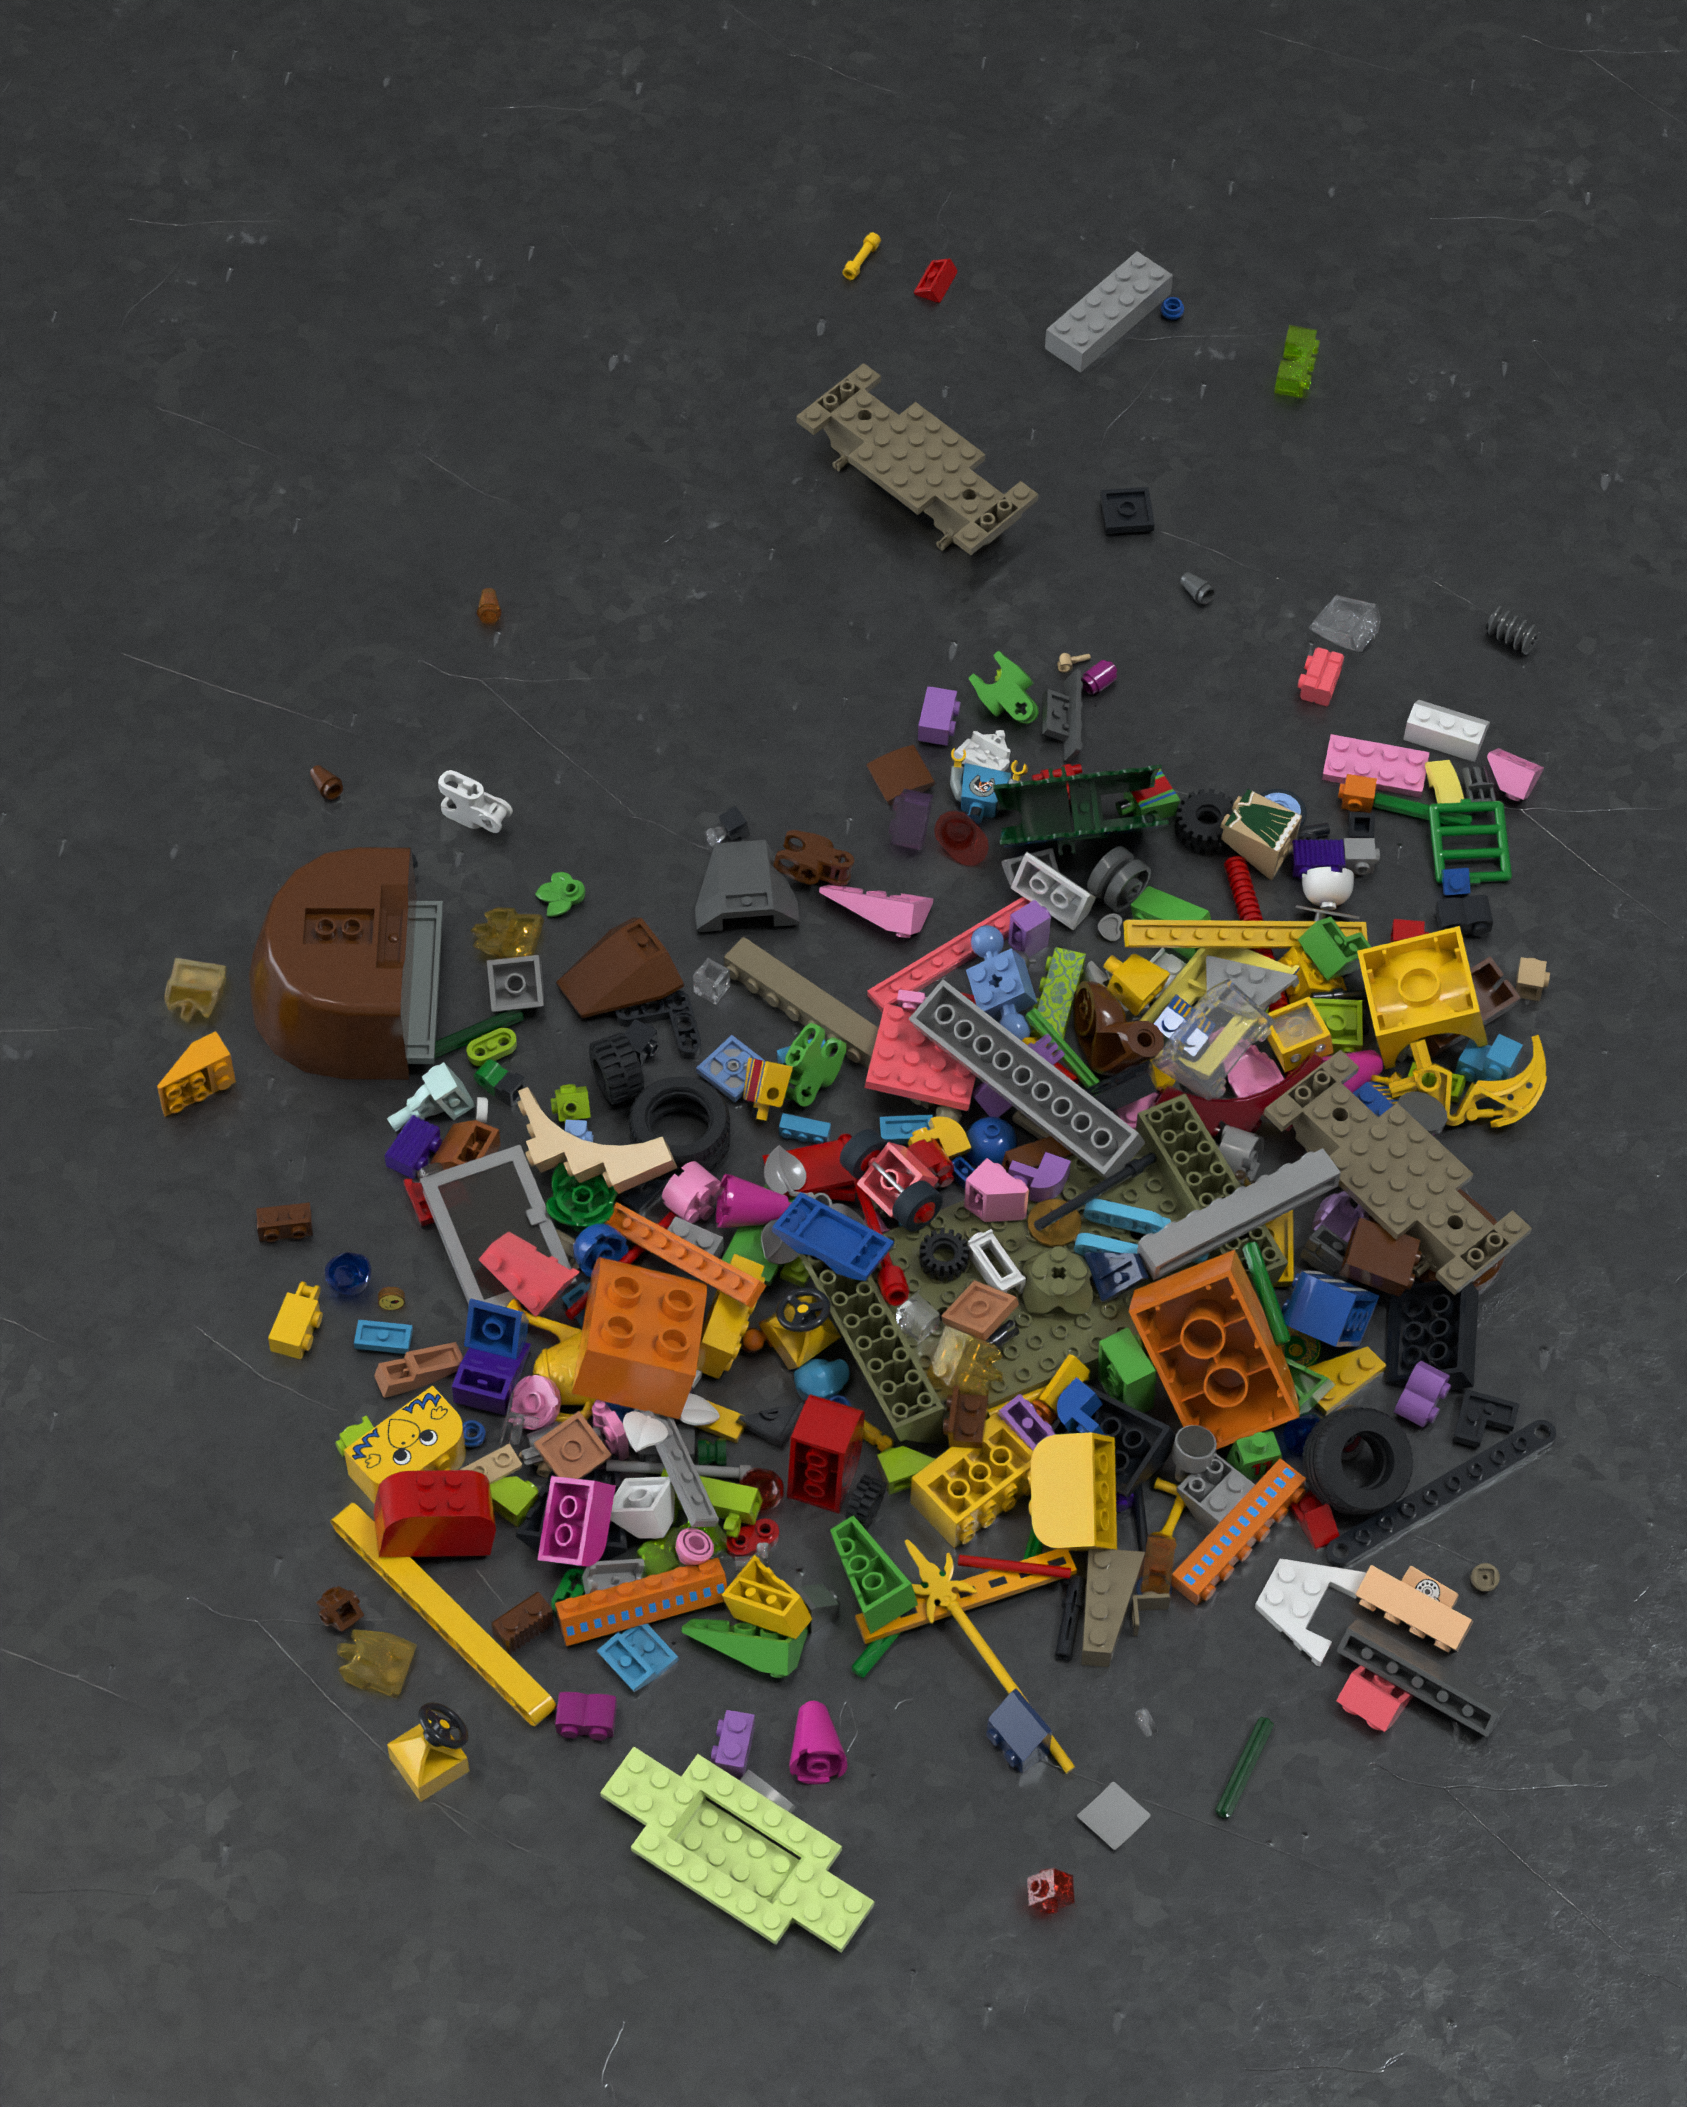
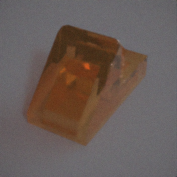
[1141,1534,1176,1594]

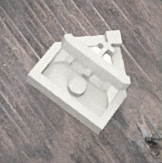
[954,730,1011,772]

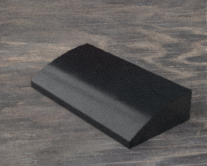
[1083,1059,1157,1112]

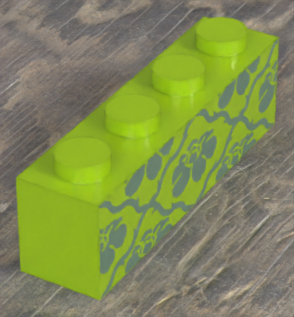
[1030,947,1086,1040]

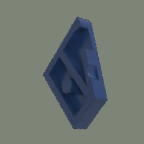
[1084,1252,1149,1302]

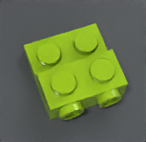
[1311,998,1363,1057]

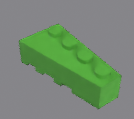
[830,1515,918,1634]

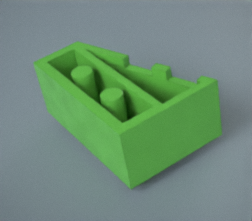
[1130,886,1211,960]
[1285,1357,1336,1423]

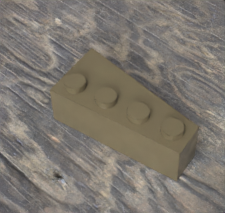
[1081,1549,1145,1667]

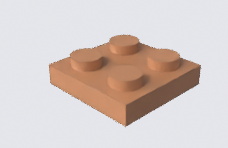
[941,1280,1019,1341]
[534,1411,612,1479]

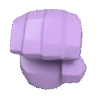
[1312,1191,1370,1243]

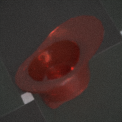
[934,811,989,866]

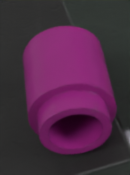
[1081,660,1117,695]

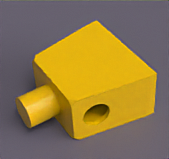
[1103,954,1170,1016]

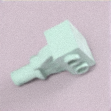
[387,1062,475,1132]

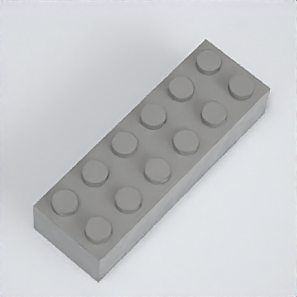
[1045,251,1173,373]

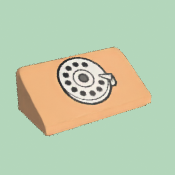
[1401,1566,1459,1609]

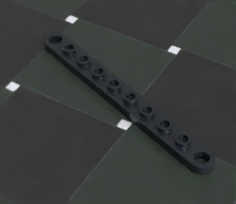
[1326,1420,1556,1568]

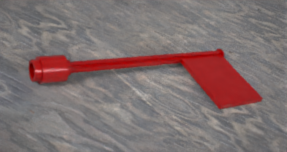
[762,1133,909,1306]

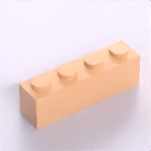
[1355,1565,1473,1653]

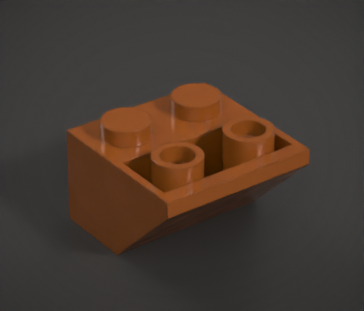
[429,1120,501,1187]

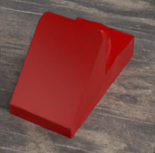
[1289,1490,1340,1551]

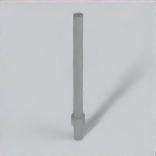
[606,1460,773,1482]

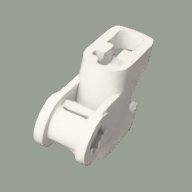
[438,770,513,833]

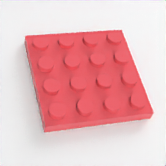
[864,1003,976,1111]

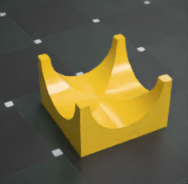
[1357,926,1488,1069]

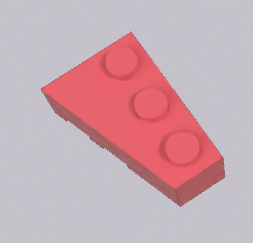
[478,1231,580,1317]

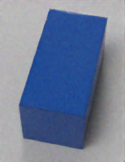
[952,1155,975,1190]

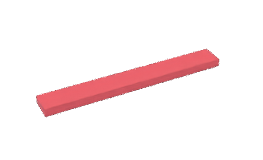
[867,897,1030,1013]

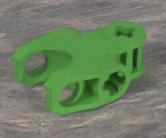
[969,651,1039,724]
[784,1023,846,1106]

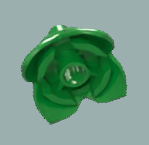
[546,1163,618,1232]

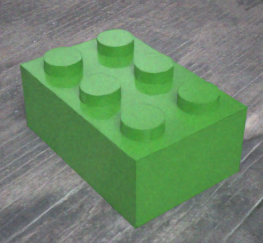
[1098,1327,1157,1413]

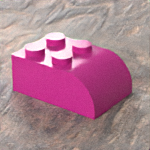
[538,1476,616,1566]

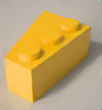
[722,1555,812,1639]

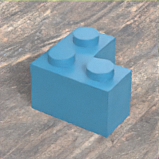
[1455,1034,1523,1083]

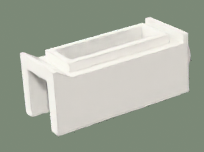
[968,1229,1026,1294]

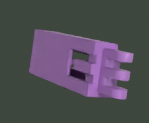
[972,1034,1065,1117]

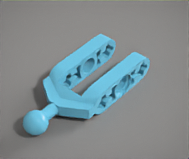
[1074,1198,1209,1269]

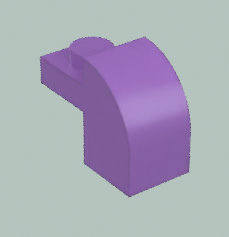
[1008,1152,1071,1202]

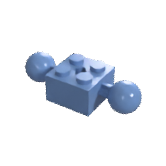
[966,925,1038,1041]

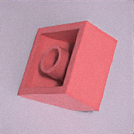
[1336,1666,1414,1732]

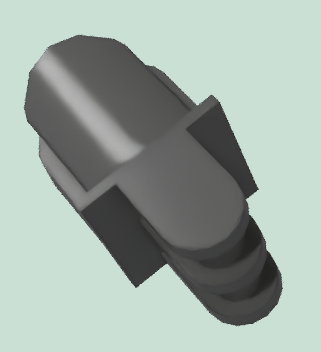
[1461,766,1496,802]

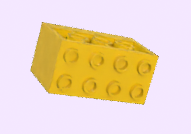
[910,1413,1033,1549]

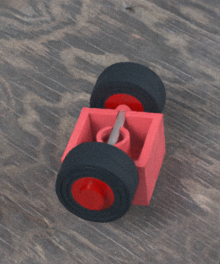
[839,1129,943,1231]

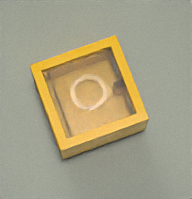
[1261,996,1333,1072]

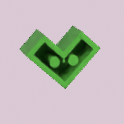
[1298,917,1371,981]

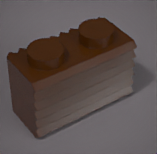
[491,1591,554,1655]

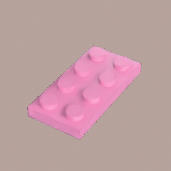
[1322,734,1430,798]

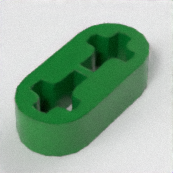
[551,1568,585,1619]

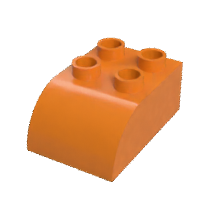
[1129,1250,1300,1450]
[572,1257,707,1419]

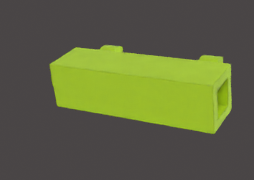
[661,1468,763,1538]

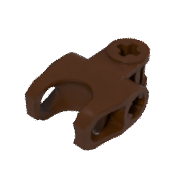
[773,830,855,886]

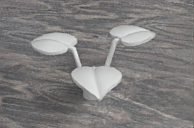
[623,1394,720,1452]

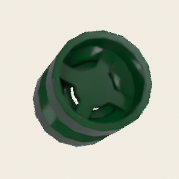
[698,1438,727,1466]

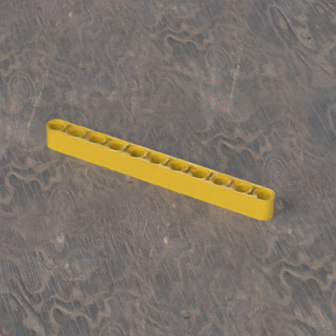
[330,1503,557,1727]

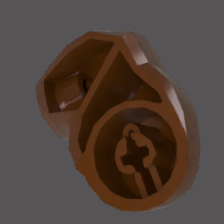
[1073,981,1164,1077]

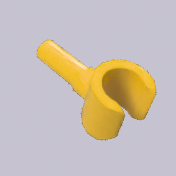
[1371,1071,1402,1087]

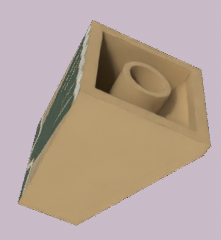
[1221,789,1302,880]

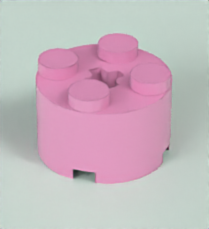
[662,1161,724,1223]

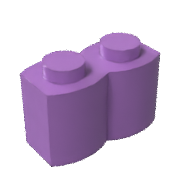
[1394,1361,1451,1427]

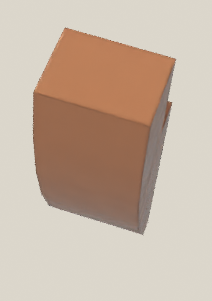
[374,1342,463,1398]

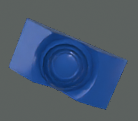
[772,1192,894,1281]

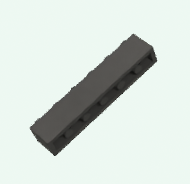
[1336,1618,1508,1737]

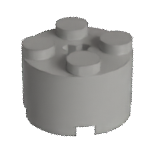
[1217,1125,1264,1180]

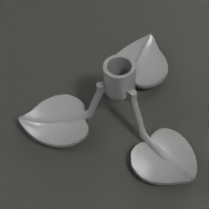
[761,1145,868,1264]

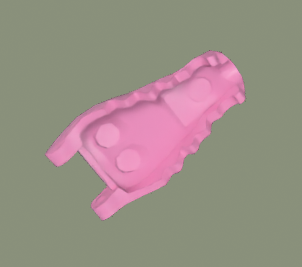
[1209,1028,1284,1098]

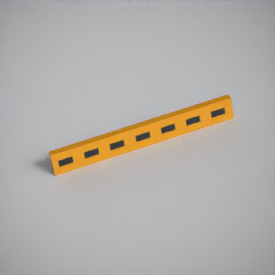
[855,1548,1077,1644]

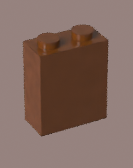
[1339,1218,1422,1297]

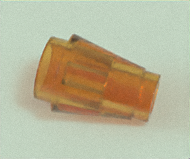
[477,588,501,624]

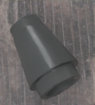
[1180,572,1216,604]

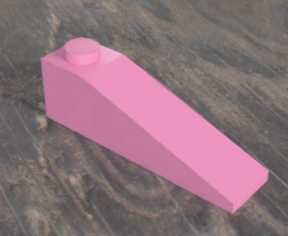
[819,885,933,938]

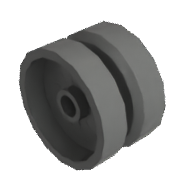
[1087,846,1151,912]

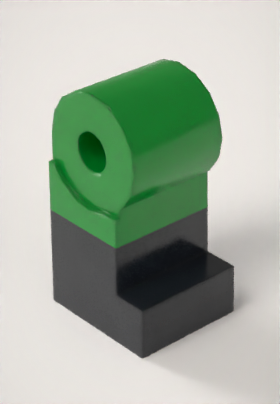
[473,1059,526,1107]

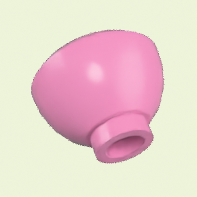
[676,1528,714,1565]

